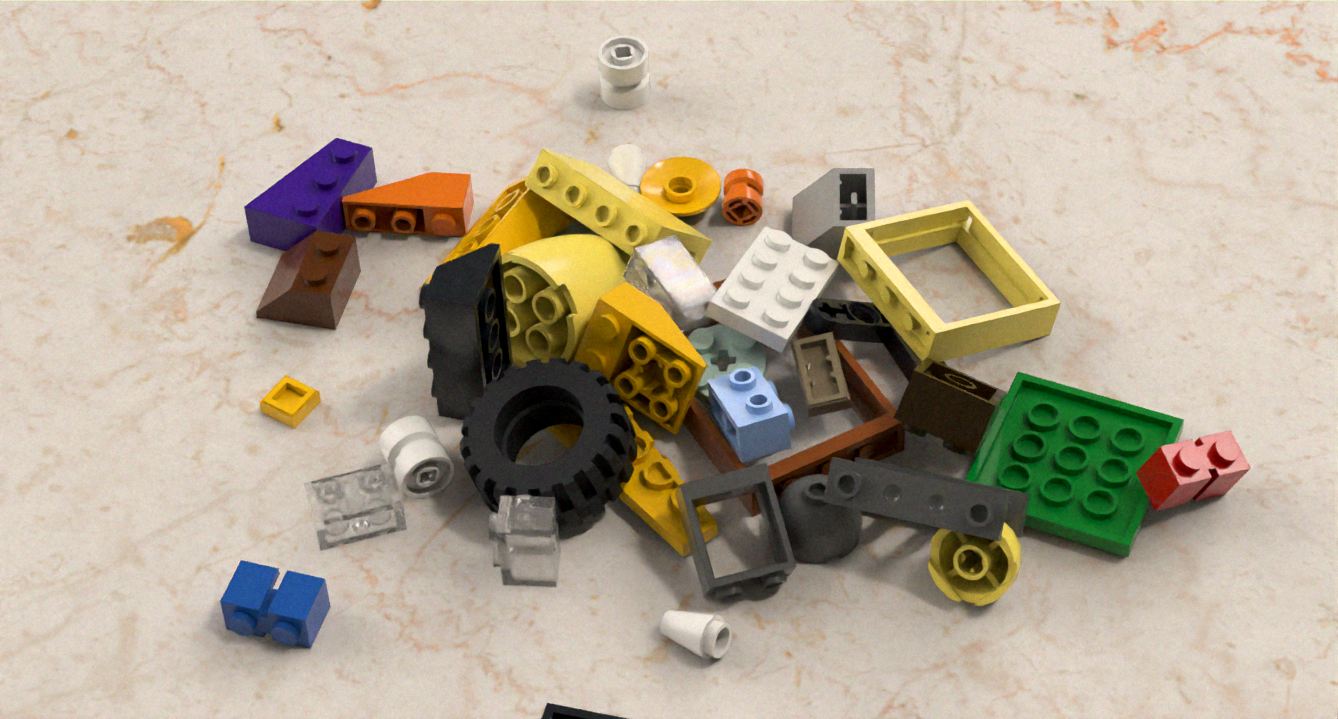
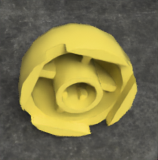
[928,522,1022,606]

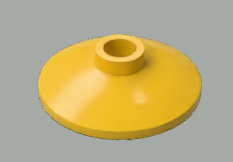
[640,157,721,217]

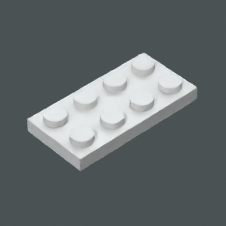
[704,226,840,353]

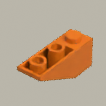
[342,172,474,237]

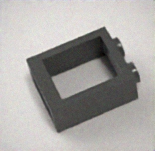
[675,463,796,600]

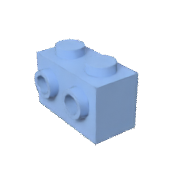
[707,366,795,463]

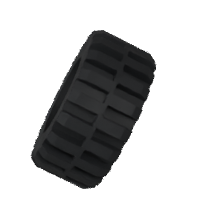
[460,358,637,532]

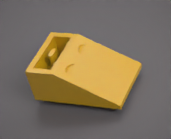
[573,281,707,435]

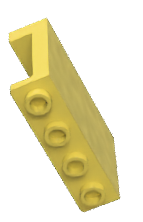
[525,149,712,276]

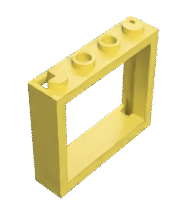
[837,200,1061,362]

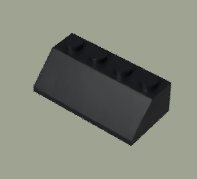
[419,243,513,420]

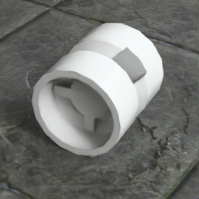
[598,35,650,110]
[379,415,455,499]

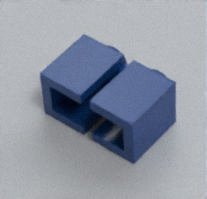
[220,560,331,649]

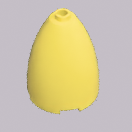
[501,234,640,368]

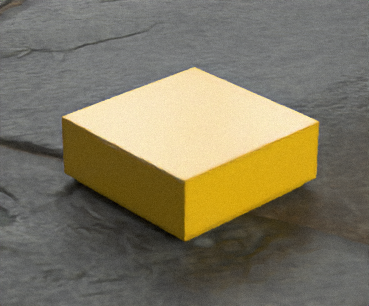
[259,375,321,429]

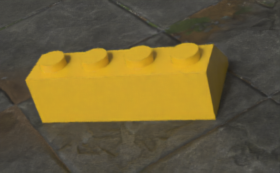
[419,176,574,291]

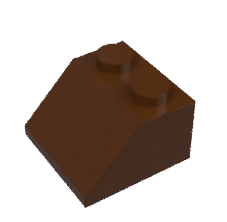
[256,231,361,330]

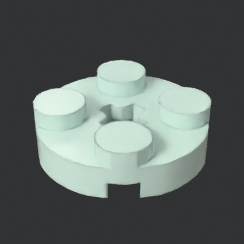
[689,324,768,405]

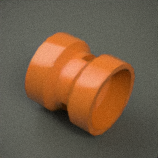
[722,169,764,226]

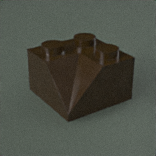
[894,357,1006,455]

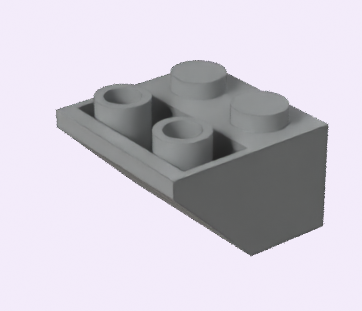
[792,168,875,261]

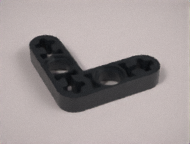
[803,298,947,382]

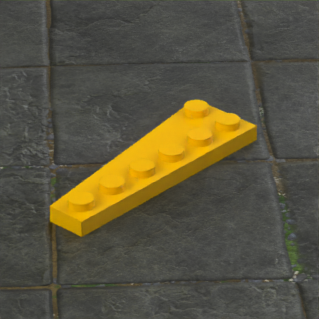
[545,362,718,557]

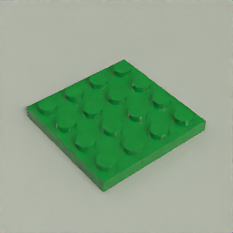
[965,372,1184,557]

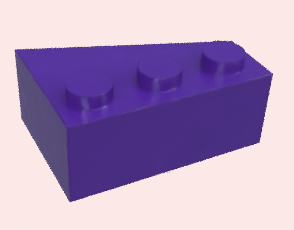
[244,138,377,251]

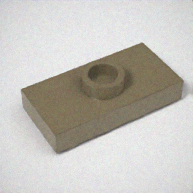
[790,332,851,418]

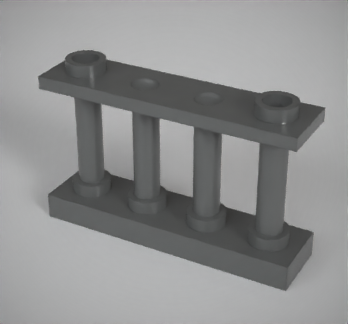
[823,457,1031,541]

